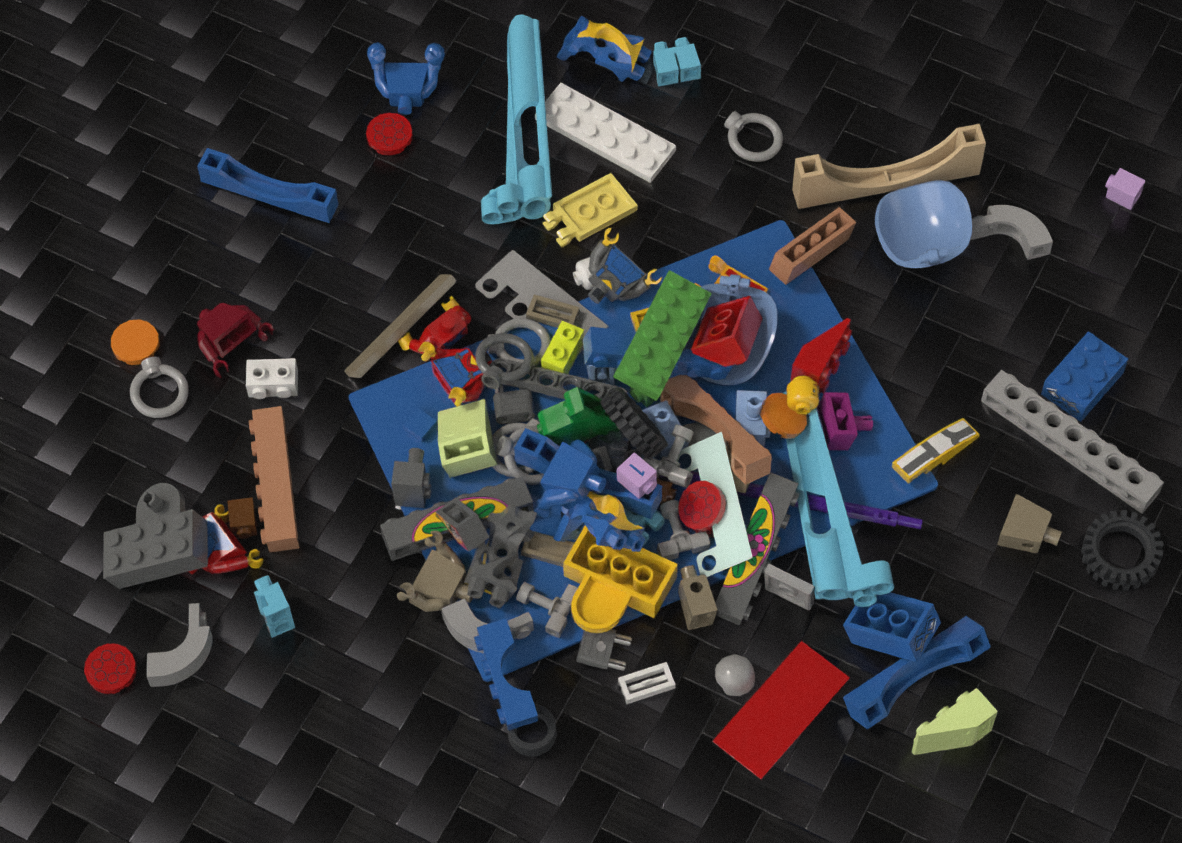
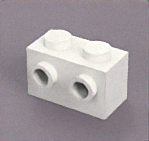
[246,358,298,399]

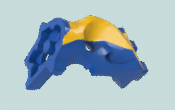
[557,16,651,82]
[554,490,646,552]

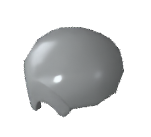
[715,654,755,696]

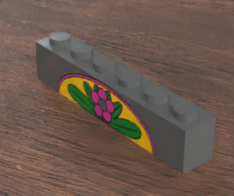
[715,472,800,626]
[380,476,533,561]

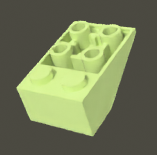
[438,399,497,478]
[912,688,998,755]

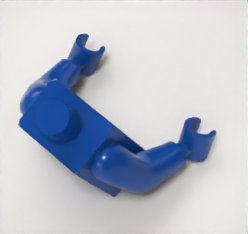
[534,440,606,519]

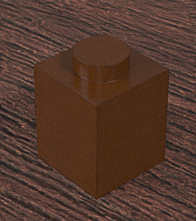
[228,498,258,539]

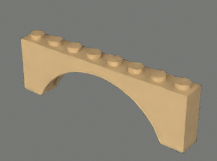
[792,124,986,209]

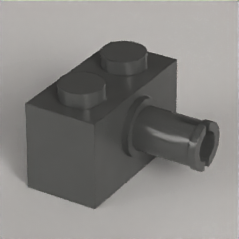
[391,448,431,508]

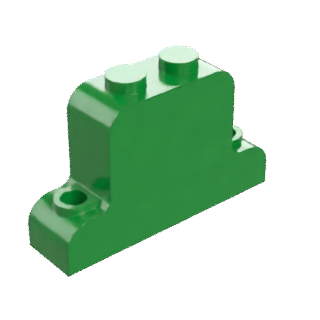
[537,387,619,446]

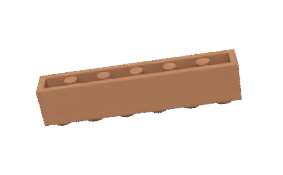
[249,406,299,553]

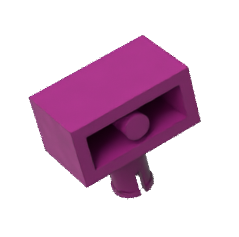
[817,392,873,450]

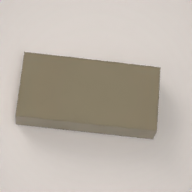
[521,531,575,567]

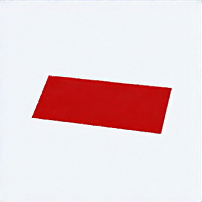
[713,641,850,779]

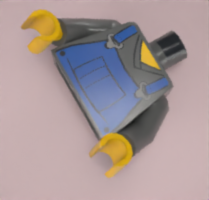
[588,228,663,304]

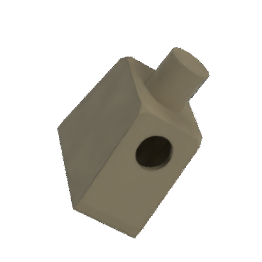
[998,494,1062,553]
[678,565,717,630]

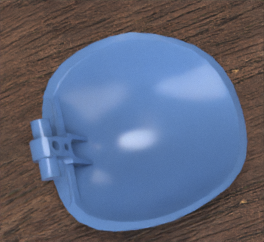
[875,180,972,268]
[683,274,777,385]

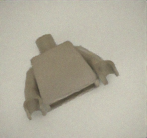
[397,531,473,612]

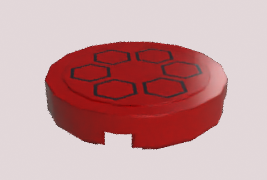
[366,113,413,156]
[678,481,726,531]
[84,644,137,694]

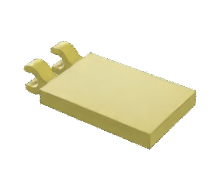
[543,173,638,247]

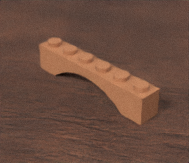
[660,375,772,485]

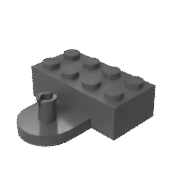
[103,483,208,589]

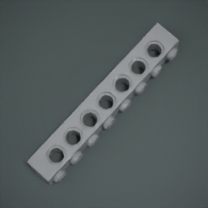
[981,370,1164,513]

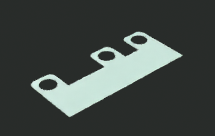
[677,432,753,577]

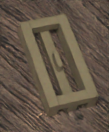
[526,294,580,328]

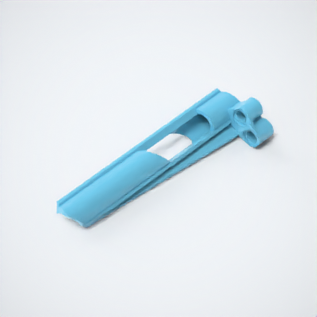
[481,14,552,224]
[783,391,894,607]

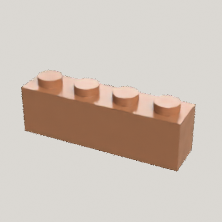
[769,207,856,285]

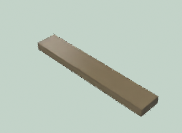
[344,275,456,378]

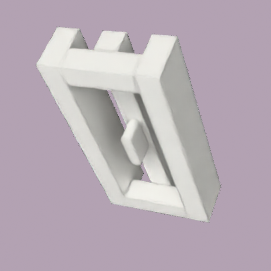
[618,662,675,704]

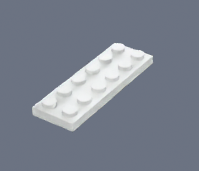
[535,83,676,183]

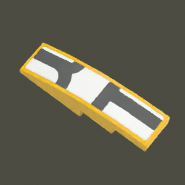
[892,418,980,484]

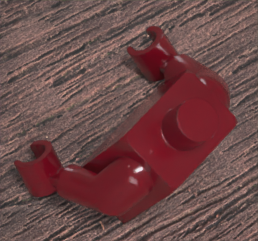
[197,303,273,378]

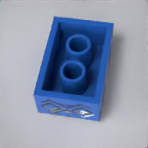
[1041,332,1128,422]
[843,592,941,662]

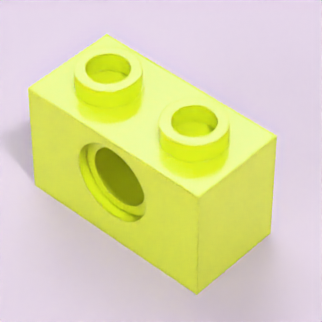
[541,321,584,374]

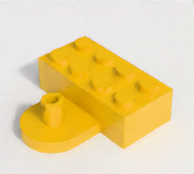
[563,525,678,633]

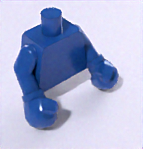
[367,42,445,115]

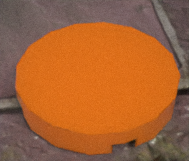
[111,319,160,365]
[760,393,807,439]

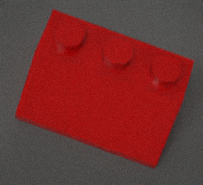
[691,296,763,367]

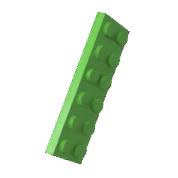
[613,270,712,401]

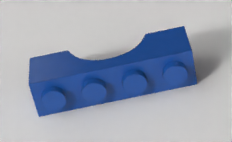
[474,618,538,730]

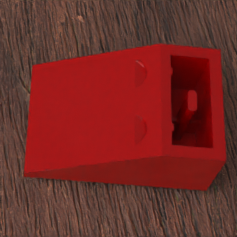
[791,318,852,395]

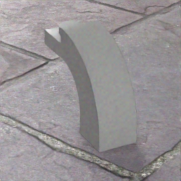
[970,205,1053,260]
[442,598,534,653]
[147,603,213,687]

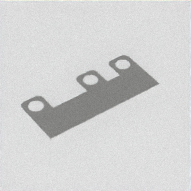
[476,250,608,355]

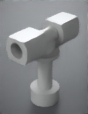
[643,425,694,488]
[657,500,710,560]
[516,582,578,638]

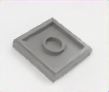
[765,564,815,610]

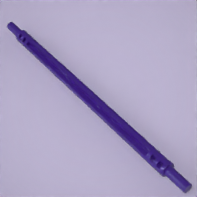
[659,471,922,529]

